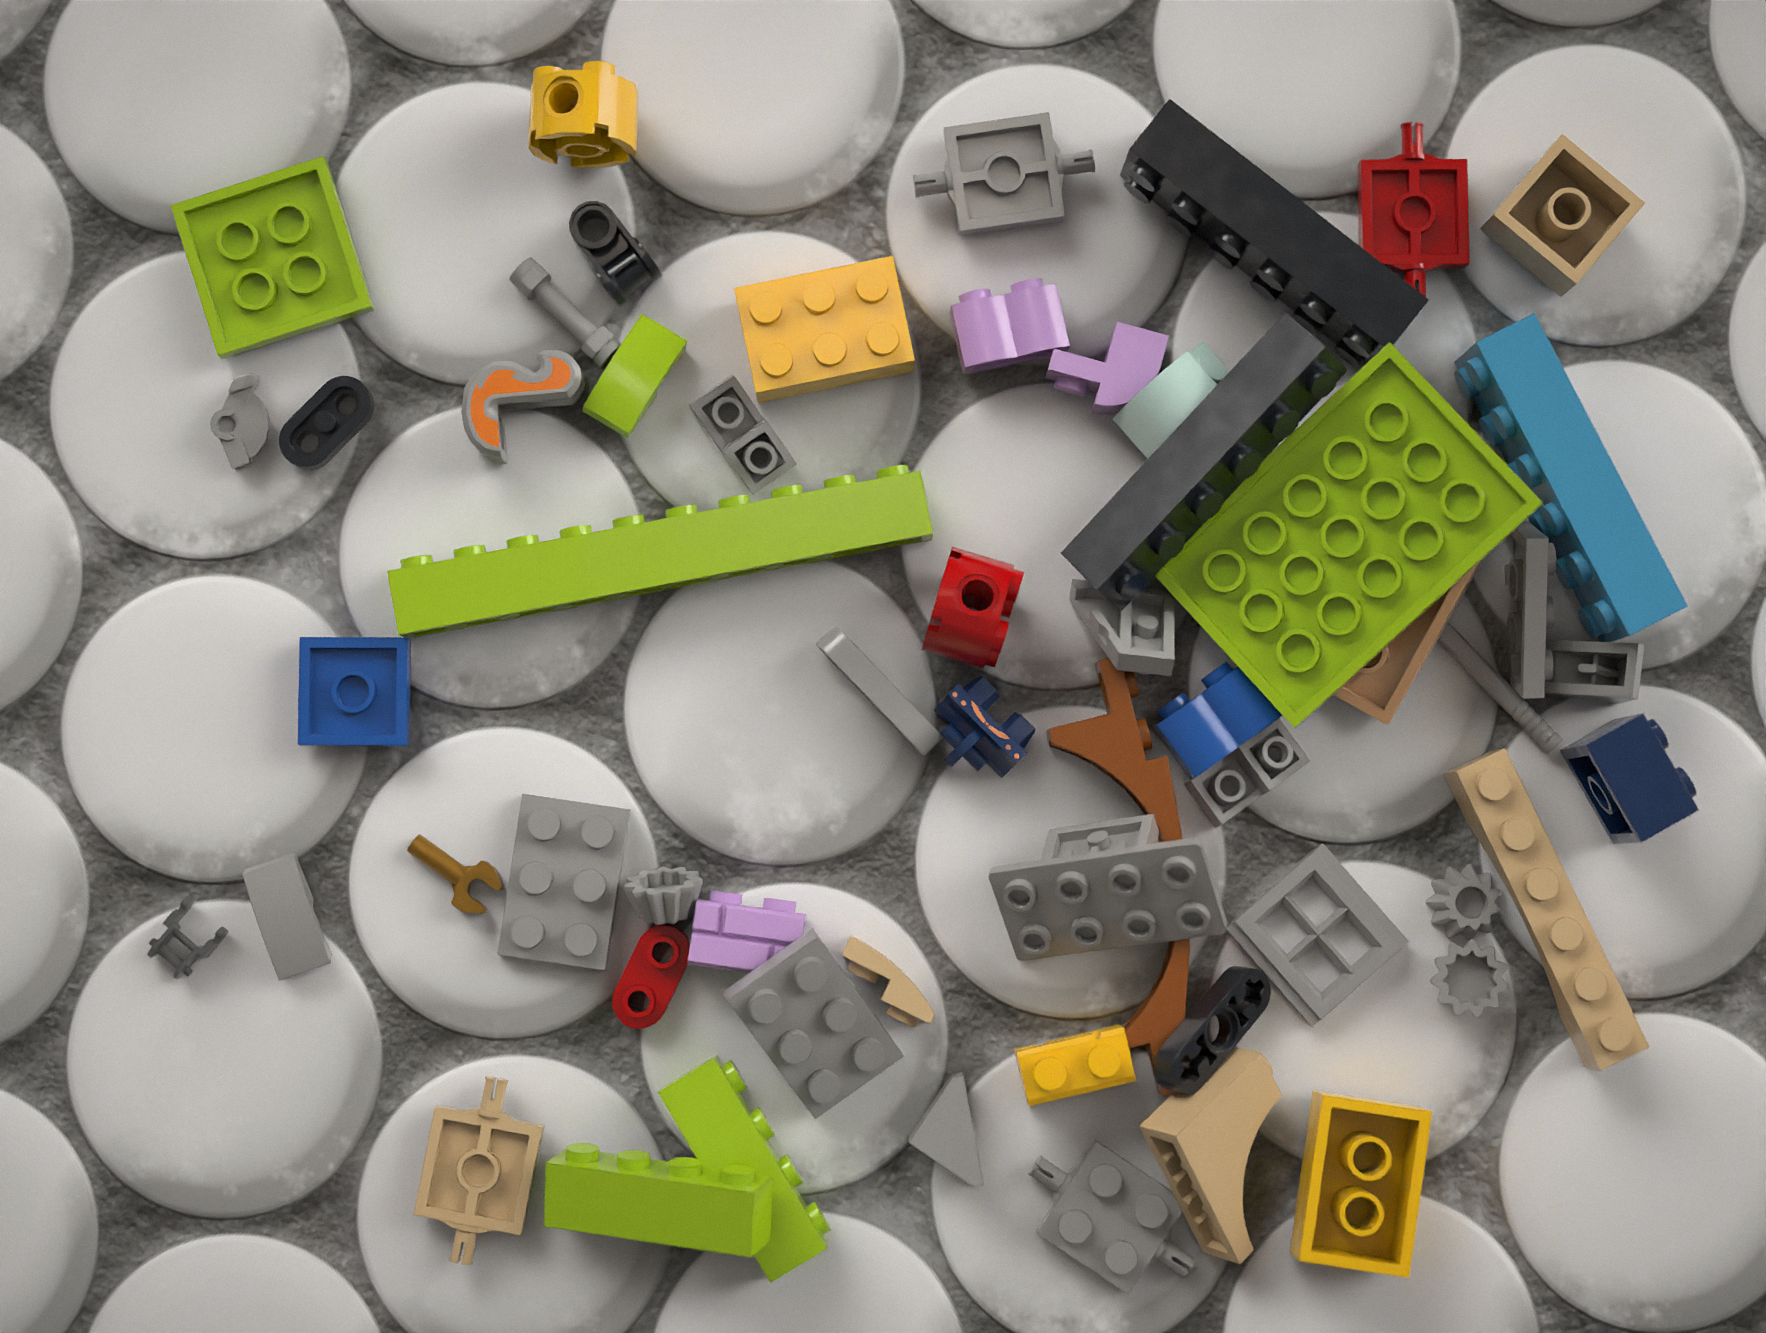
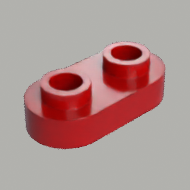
[612,925,690,1029]

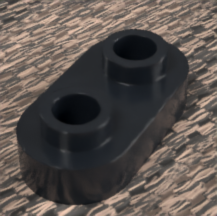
[279,376,374,470]

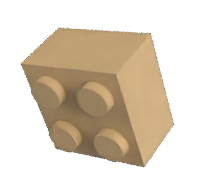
[1480,134,1645,297]

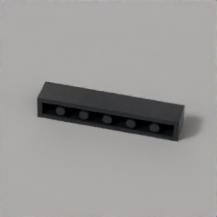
[1061,312,1348,610]

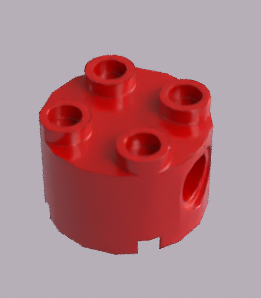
[921,547,1024,669]

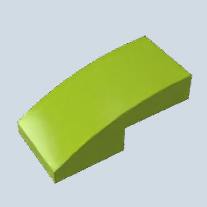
[582,314,688,438]

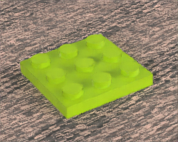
[170,156,375,359]

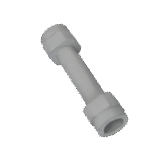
[509,257,621,369]

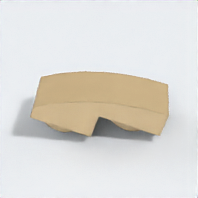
[841,935,935,1028]

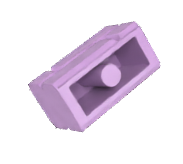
[688,890,806,973]

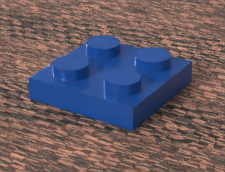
[297,637,411,747]

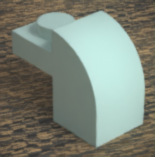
[1112,342,1230,459]

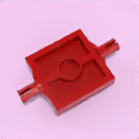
[1357,122,1470,297]

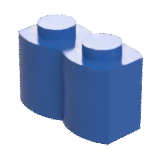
[1152,661,1282,780]

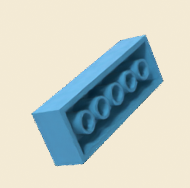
[1454,313,1688,642]

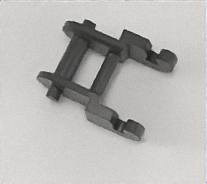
[147,897,229,980]

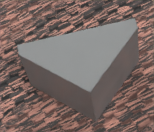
[1545,640,1644,704]
[908,1072,984,1187]

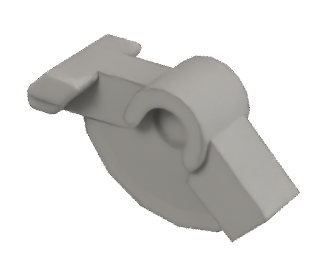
[210,373,270,470]

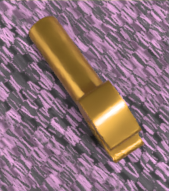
[407,834,504,913]

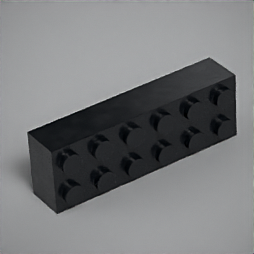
[1120,98,1429,368]

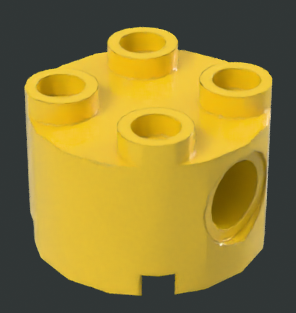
[528,61,638,168]

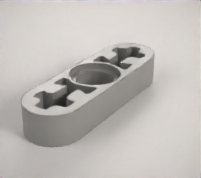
[816,625,943,757]

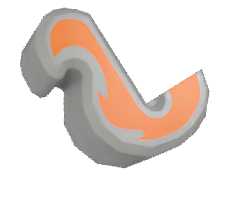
[461,350,586,464]

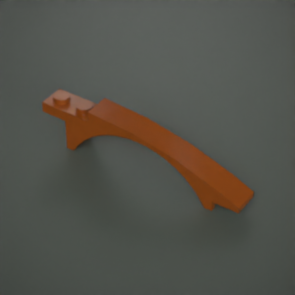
[1045,658,1190,1097]

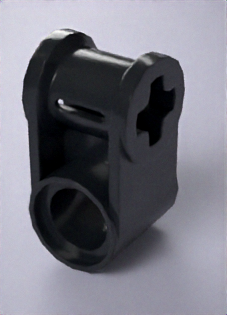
[569,201,663,307]

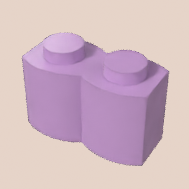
[950,278,1070,374]

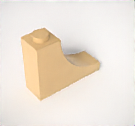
[1139,1047,1282,1264]

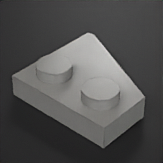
[1069,579,1175,676]

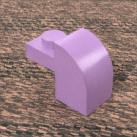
[1045,322,1169,414]

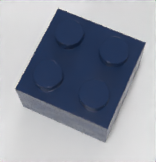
[1560,713,1699,844]

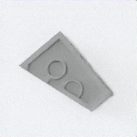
[1504,520,1556,699]

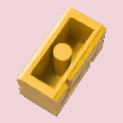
[1014,1024,1136,1106]

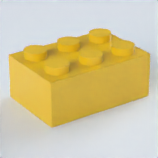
[734,256,915,403]
[1289,1090,1432,1278]

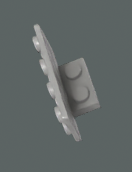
[988,814,1227,961]

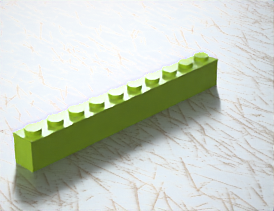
[387,465,933,639]

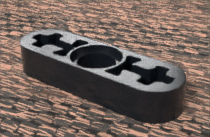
[1154,966,1271,1094]

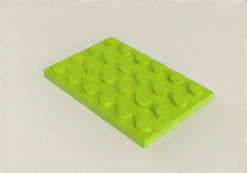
[1155,342,1543,728]

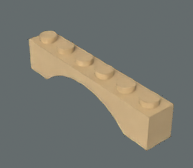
[1443,748,1650,1071]

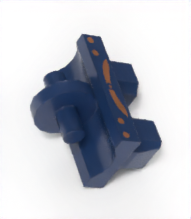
[934,676,1036,778]

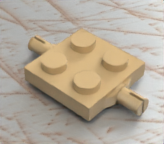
[413,1076,545,1265]

